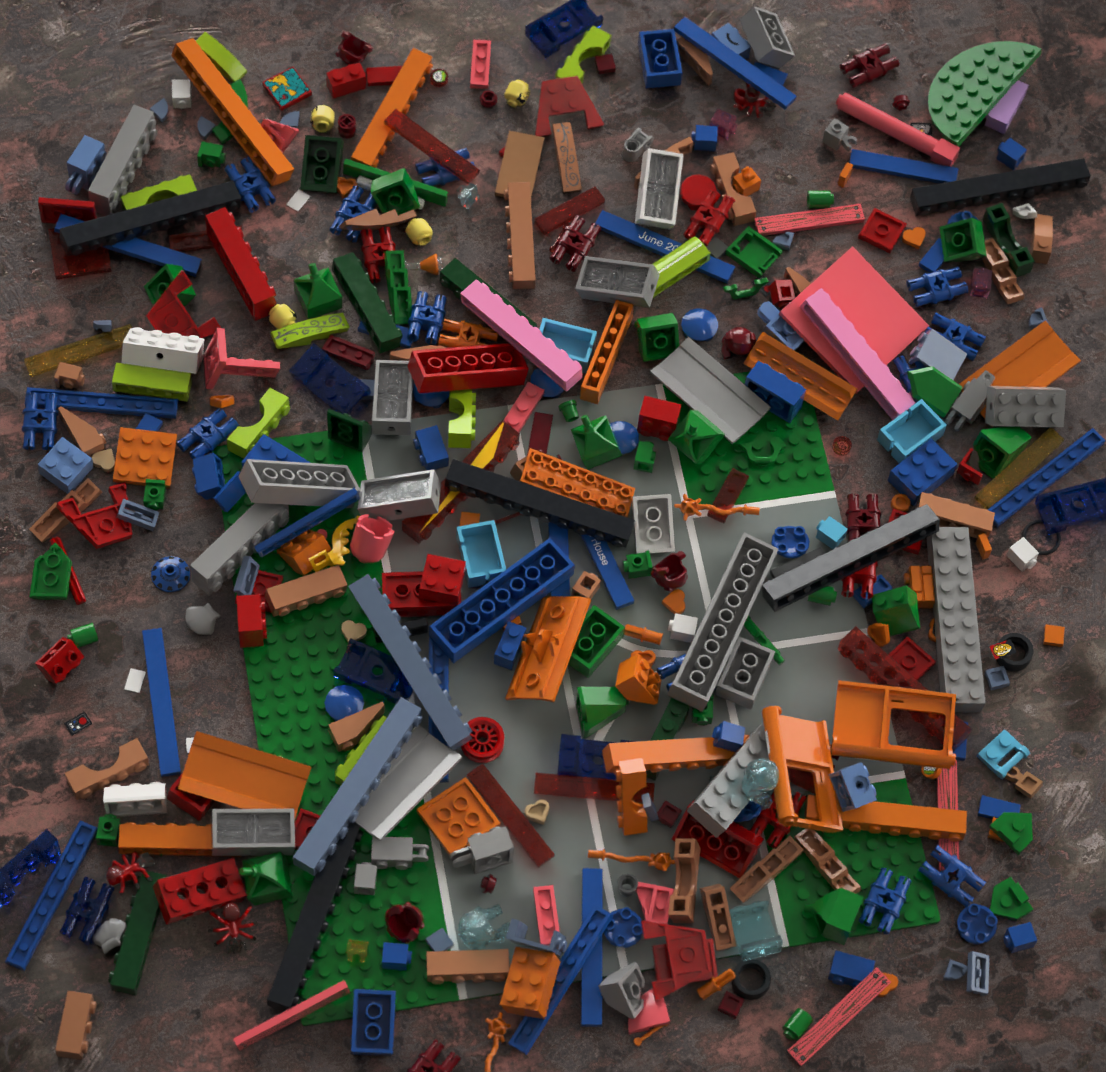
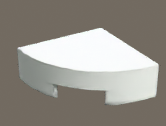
[1012,203,1037,219]

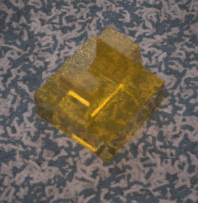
[346,940,369,963]

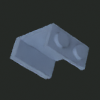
[908,329,967,380]
[506,919,567,957]

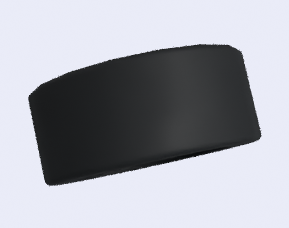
[996,633,1034,672]
[731,958,771,1000]

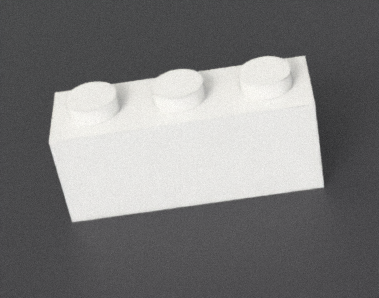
[103,782,167,817]

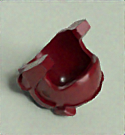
[335,30,373,64]
[721,327,757,359]
[651,551,688,592]
[385,902,424,944]

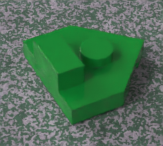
[989,812,1033,855]
[989,877,1034,921]

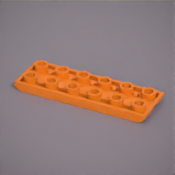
[743,331,858,421]
[520,448,635,518]

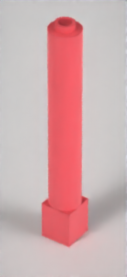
[836,93,960,167]

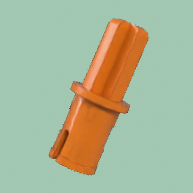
[624,624,663,646]
[697,968,736,1000]

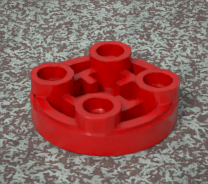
[680,175,717,210]

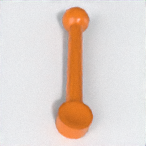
[634,1024,669,1046]

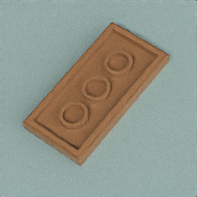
[495,131,545,198]

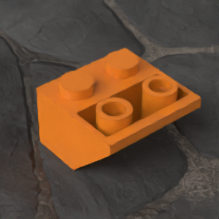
[277,529,332,576]
[615,653,661,705]

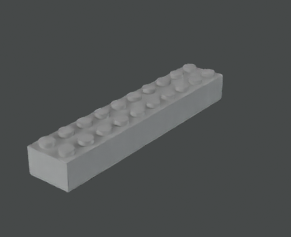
[926,527,986,713]
[667,532,779,712]

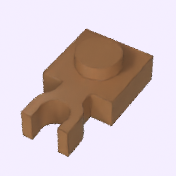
[1006,766,1043,799]

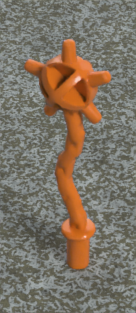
[674,494,760,521]
[588,849,675,872]
[485,1012,511,1072]

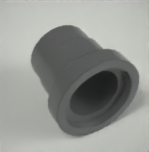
[617,874,638,897]

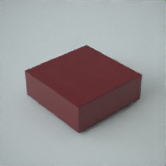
[594,54,616,74]
[657,800,682,828]
[718,991,745,1019]

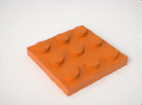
[113,427,177,489]
[417,777,501,855]

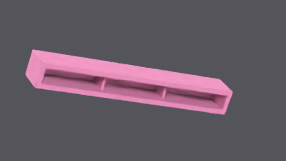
[460,279,583,392]
[800,288,915,420]

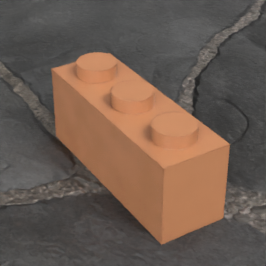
[55,991,97,1060]

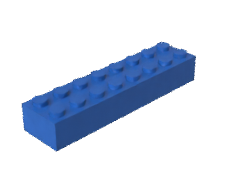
[429,538,575,663]

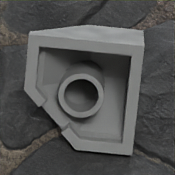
[599,962,645,1019]

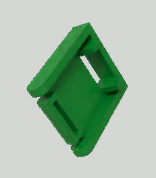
[725,226,783,278]

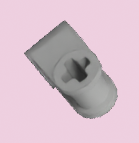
[622,128,654,162]

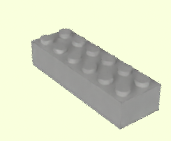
[88,105,157,216]
[238,459,361,508]
[190,503,289,596]
[687,724,771,838]

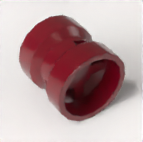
[338,114,356,139]

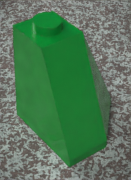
[973,426,1032,480]
[575,686,629,738]

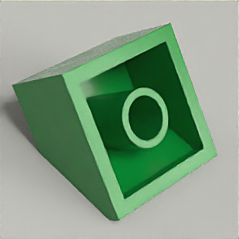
[370,168,420,215]
[939,218,987,262]
[144,264,196,307]
[872,585,920,636]

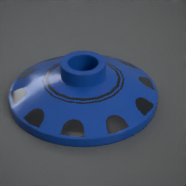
[151,556,190,592]

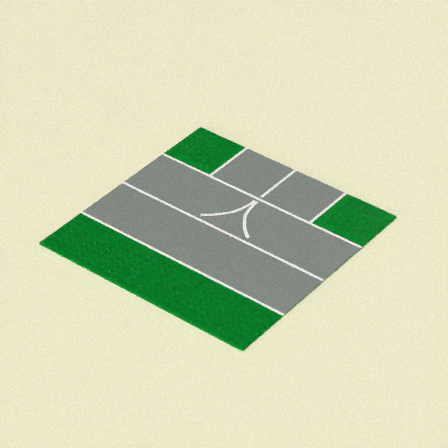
[213,371,940,1026]

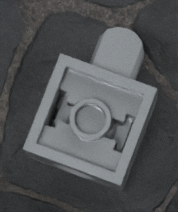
[449,826,514,874]

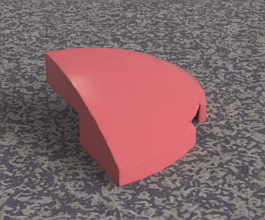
[628,989,670,1034]

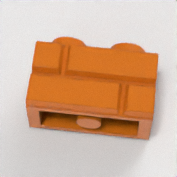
[904,566,935,609]

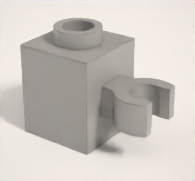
[822,118,857,151]

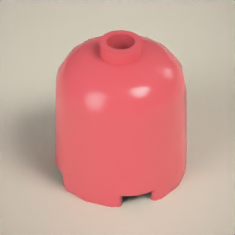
[350,514,394,563]

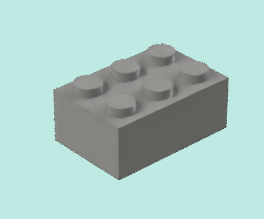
[740,6,795,68]
[715,637,775,710]

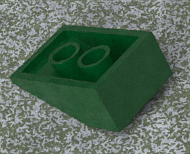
[300,135,344,193]
[327,409,372,453]

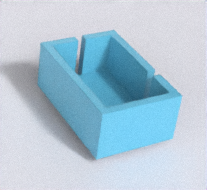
[539,318,597,373]
[877,399,947,463]
[456,520,506,588]

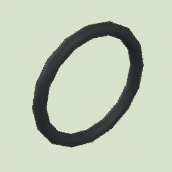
[1022,520,1061,555]

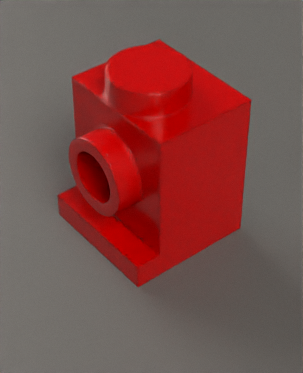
[767,280,795,309]

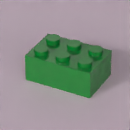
[568,605,625,678]

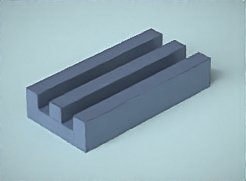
[116,499,159,531]
[233,556,260,596]
[967,951,989,996]

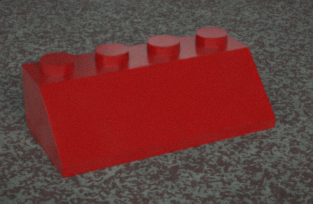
[671,799,764,878]

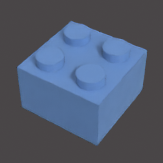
[38,437,93,494]

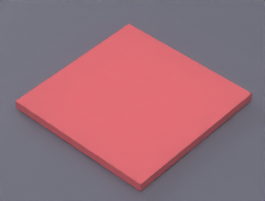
[779,246,929,394]

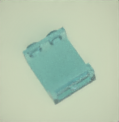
[729,900,783,961]

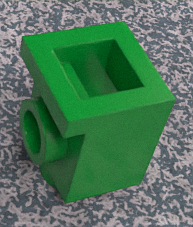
[197,141,226,167]
[634,441,656,473]
[143,479,166,510]
[623,550,653,579]
[692,695,714,726]
[96,814,121,847]

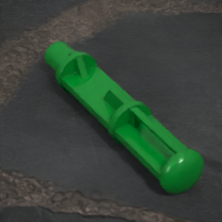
[743,616,785,665]

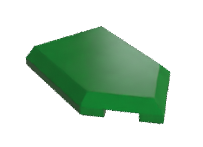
[907,366,962,418]
[29,542,72,600]

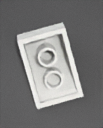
[632,494,675,554]

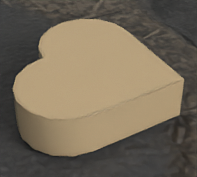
[91,449,115,472]
[341,620,367,645]
[524,799,549,825]

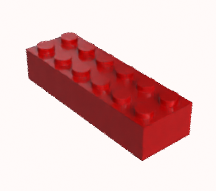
[205,207,277,321]
[407,343,529,393]

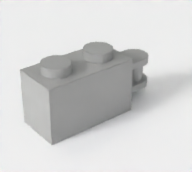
[371,836,429,870]

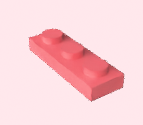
[470,39,491,89]
[501,382,545,436]
[533,885,560,946]

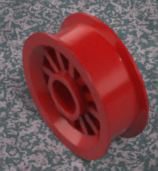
[461,717,505,763]

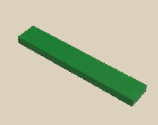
[343,159,448,207]

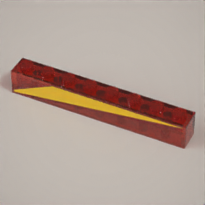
[402,420,520,544]

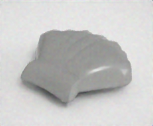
[185,603,220,635]
[92,918,126,953]

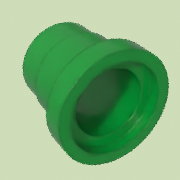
[558,400,579,422]

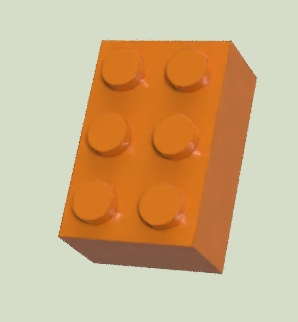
[500,947,561,1019]

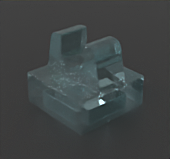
[457,183,479,209]

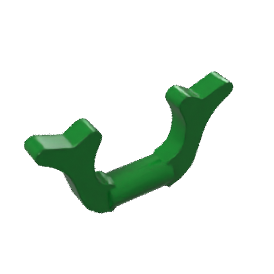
[723,277,769,299]
[739,442,786,465]

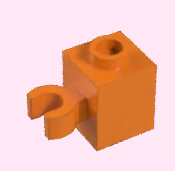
[732,166,761,196]

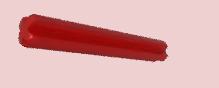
[50,537,86,605]

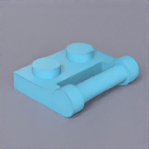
[977,729,1030,779]

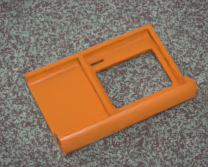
[831,680,956,769]
[762,706,843,833]

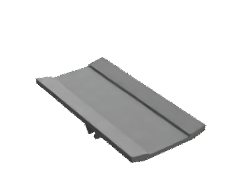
[650,337,771,444]
[355,725,463,841]

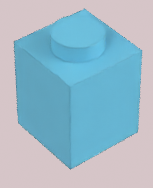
[816,516,848,549]

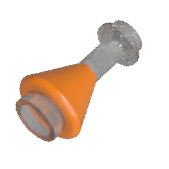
[404,253,443,275]

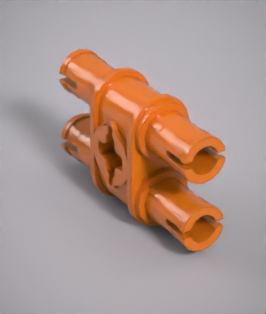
[438,319,499,348]

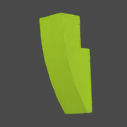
[196,32,247,82]

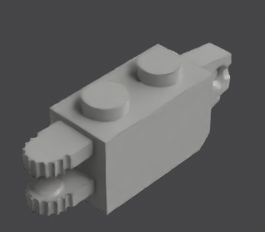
[945,370,995,431]

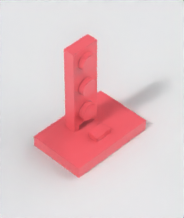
[203,328,280,389]

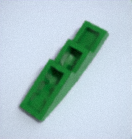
[384,250,412,324]

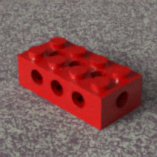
[382,571,461,617]
[153,858,247,925]

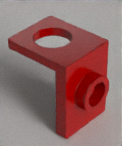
[957,448,983,485]

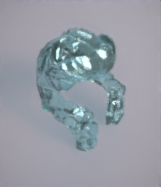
[742,758,779,810]
[458,904,510,950]

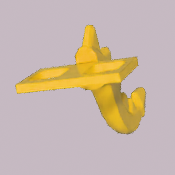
[309,515,360,572]

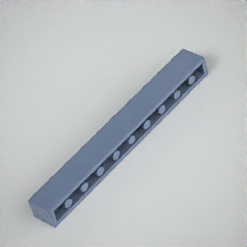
[348,574,473,751]
[293,697,423,876]

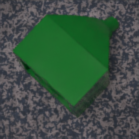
[294,263,343,319]
[634,313,679,361]
[668,410,725,464]
[571,415,623,470]
[239,851,293,906]
[803,888,864,946]

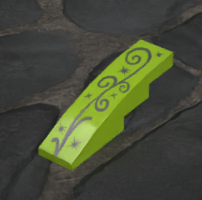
[270,313,350,349]

